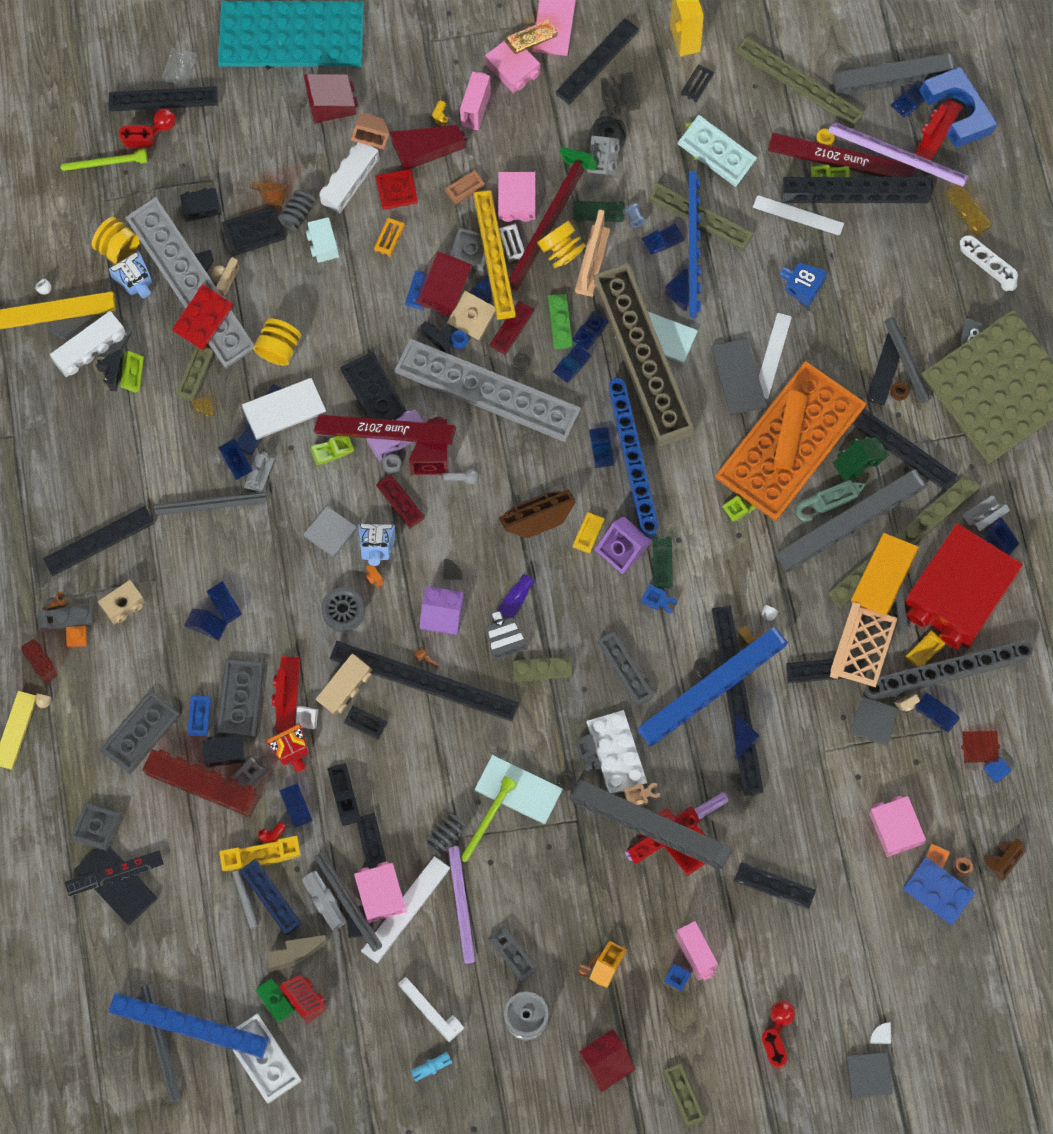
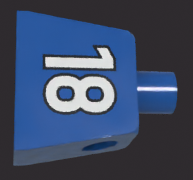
[779,263,827,307]

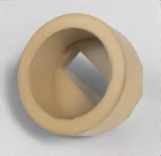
[35,693,52,708]

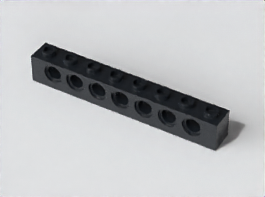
[782,177,931,203]

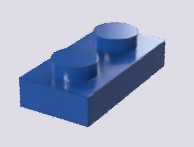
[405,270,424,310]
[187,696,211,736]

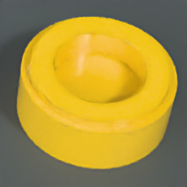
[816,129,835,146]

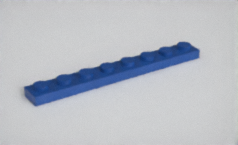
[689,171,701,318]
[108,993,269,1059]

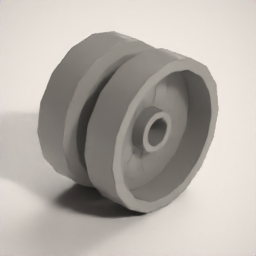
[504,991,549,1041]

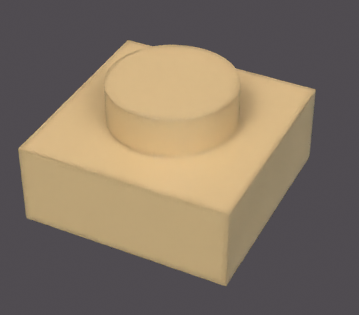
[894,693,920,711]

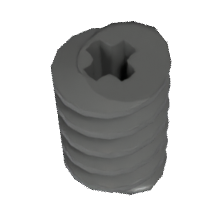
[278,190,316,231]
[425,813,468,857]

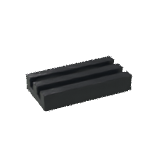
[681,64,714,103]
[344,705,388,740]

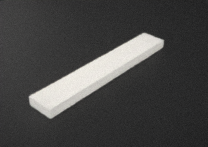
[361,856,450,964]

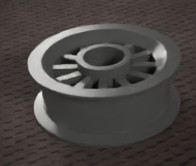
[321,587,365,632]

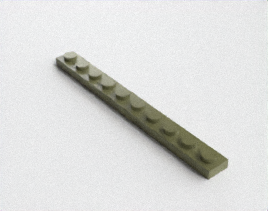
[828,474,980,609]

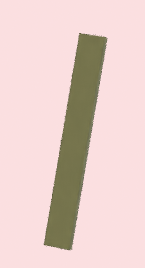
[736,37,865,128]

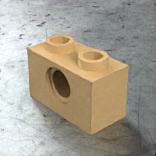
[98,580,145,625]

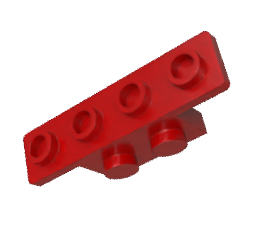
[914,99,963,161]
[271,656,300,732]
[627,806,700,864]

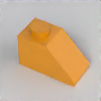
[589,941,627,988]

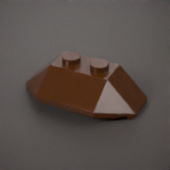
[499,489,576,538]

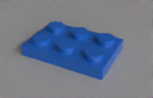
[903,857,976,925]

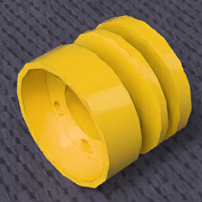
[92,216,140,264]
[537,220,586,268]
[253,318,302,366]

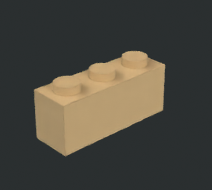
[315,654,373,715]

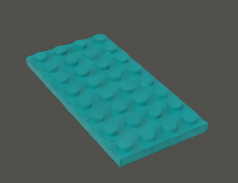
[218,1,364,67]

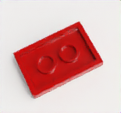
[172,284,234,351]

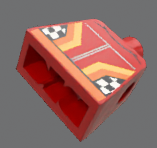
[265,723,309,773]

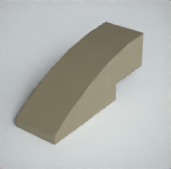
[267,935,328,972]

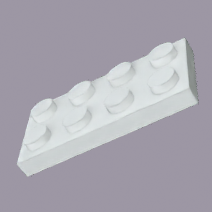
[586,710,647,794]

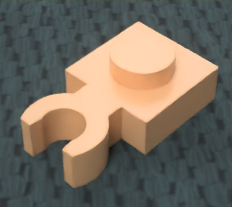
[624,783,660,806]

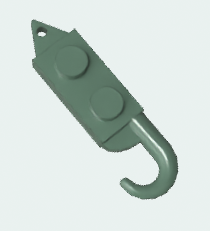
[795,480,865,522]

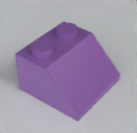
[595,517,652,574]
[419,586,465,635]

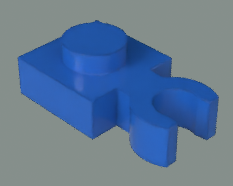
[641,584,677,614]

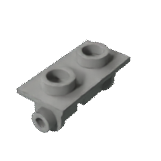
[244,452,275,492]

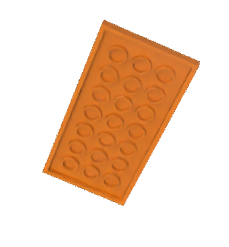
[715,361,867,522]

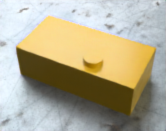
[670,0,704,57]

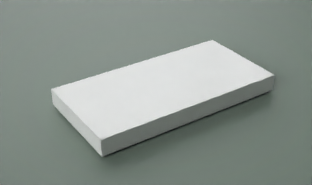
[242,378,326,440]
[233,1013,302,1104]

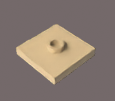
[447,291,496,341]

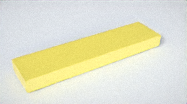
[0,691,36,770]

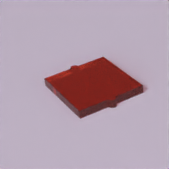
[961,731,1000,763]

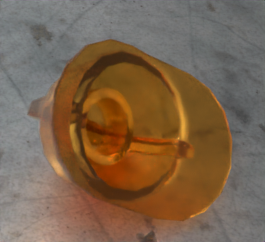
[249,181,290,206]

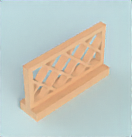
[575,210,610,297]
[830,602,898,687]

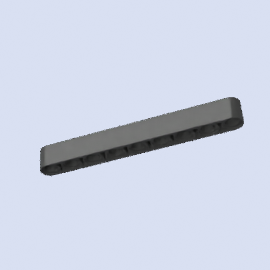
[776,470,927,572]
[864,640,1033,701]
[569,780,732,869]

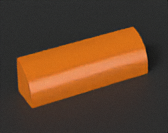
[774,389,807,471]

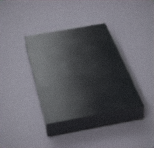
[222,206,285,256]

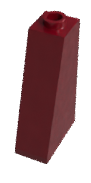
[390,125,467,170]

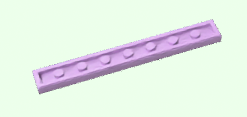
[828,122,969,186]

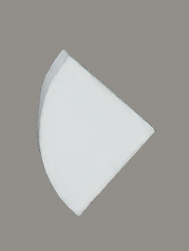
[870,1023,891,1044]

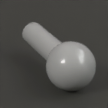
[442,469,478,484]

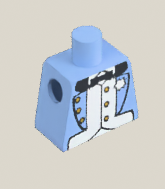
[109,251,152,298]
[358,524,395,566]

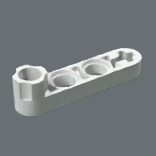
[960,236,1018,291]
[398,977,464,1042]

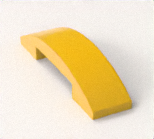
[219,836,301,871]

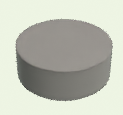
[383,454,402,474]

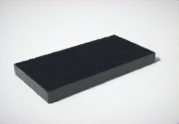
[340,351,407,420]
[75,846,158,926]

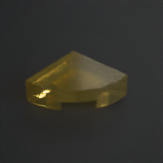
[191,397,214,416]

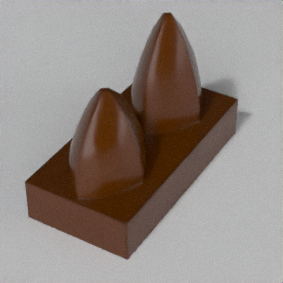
[984,838,1026,881]

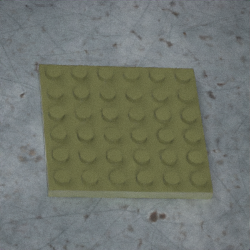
[921,309,1053,465]

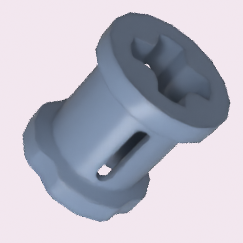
[624,203,646,228]

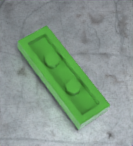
[548,294,572,349]

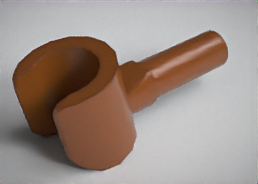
[42,592,67,610]
[414,648,440,668]
[577,953,600,977]

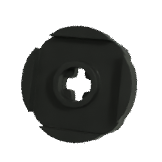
[590,116,627,147]

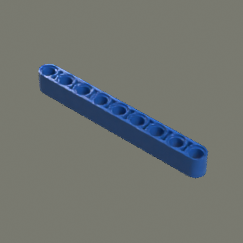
[609,378,658,539]
[637,627,788,746]

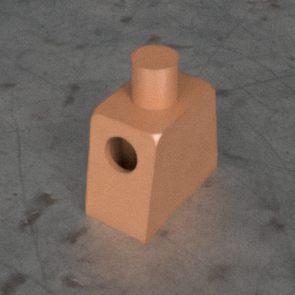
[350,113,389,149]

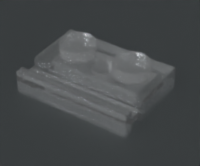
[161,48,198,87]

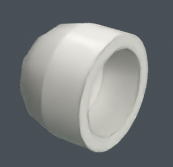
[35,278,51,295]
[761,605,779,621]

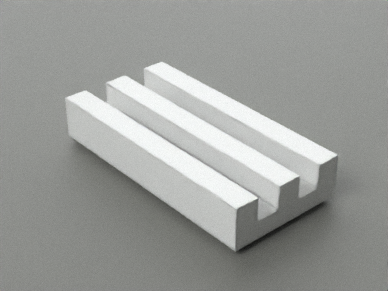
[499,224,525,263]

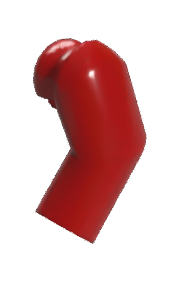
[258,821,287,843]

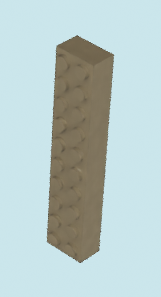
[593,263,694,448]

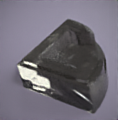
[443,559,463,580]

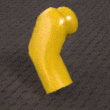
[432,100,448,126]

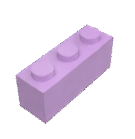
[367,409,423,462]

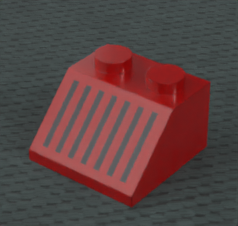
[279,975,327,1025]

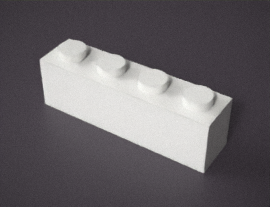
[320,143,379,214]
[50,311,126,377]

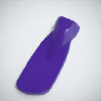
[497,574,535,618]

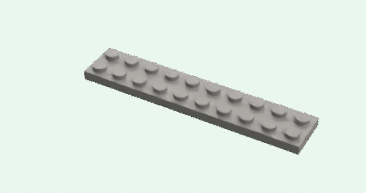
[125,197,254,369]
[395,338,581,442]

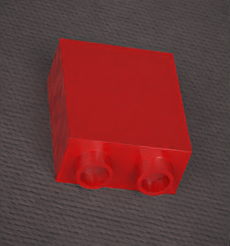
[905,523,1023,649]

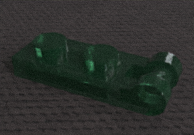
[573,201,625,222]
[652,536,673,588]

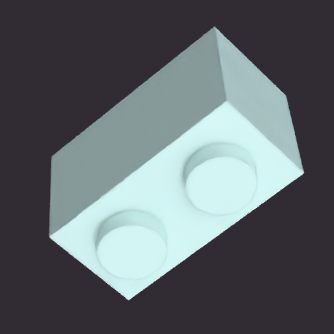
[305,217,339,263]

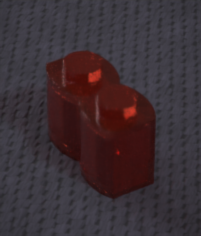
[21,639,58,683]

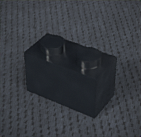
[180,187,222,222]
[202,733,246,768]

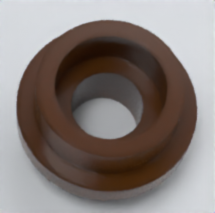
[890,382,909,401]

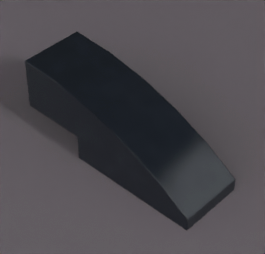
[327,763,361,827]

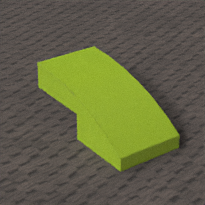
[811,165,850,177]
[310,436,354,466]
[722,495,756,522]

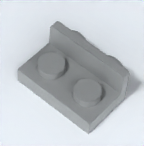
[587,136,620,176]
[962,495,1010,531]

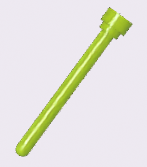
[60,148,148,171]
[461,776,518,862]

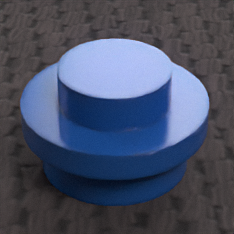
[450,330,468,349]

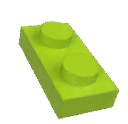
[120,351,144,393]

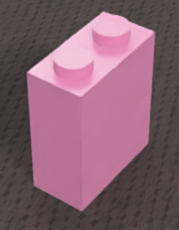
[485,35,540,93]
[460,71,491,131]
[498,172,535,222]
[869,796,926,857]
[354,862,407,923]
[676,921,718,981]

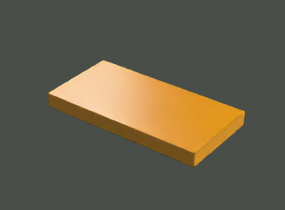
[851,533,919,617]

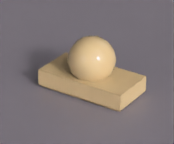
[210,257,240,297]

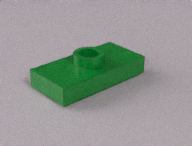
[559,147,598,171]
[255,978,295,1023]

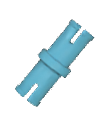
[410,1052,452,1082]

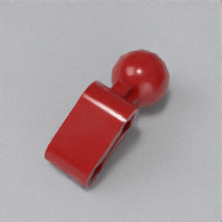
[118,108,176,148]
[762,1000,796,1069]

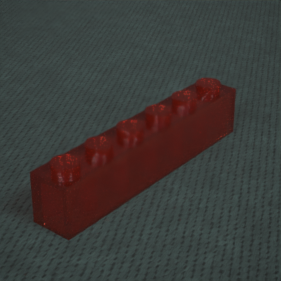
[142,749,260,818]

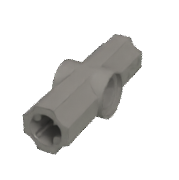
[302,871,347,931]

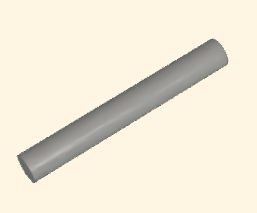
[233,870,258,929]

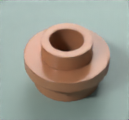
[953,857,973,877]

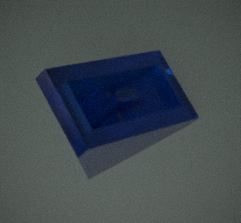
[665,269,688,311]
[218,438,253,480]
[984,517,1019,555]
[184,609,228,641]
[735,716,760,760]

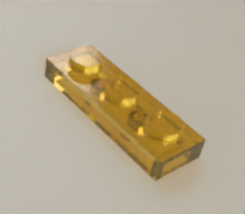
[505,20,558,54]
[944,184,992,236]

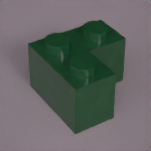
[833,437,889,481]

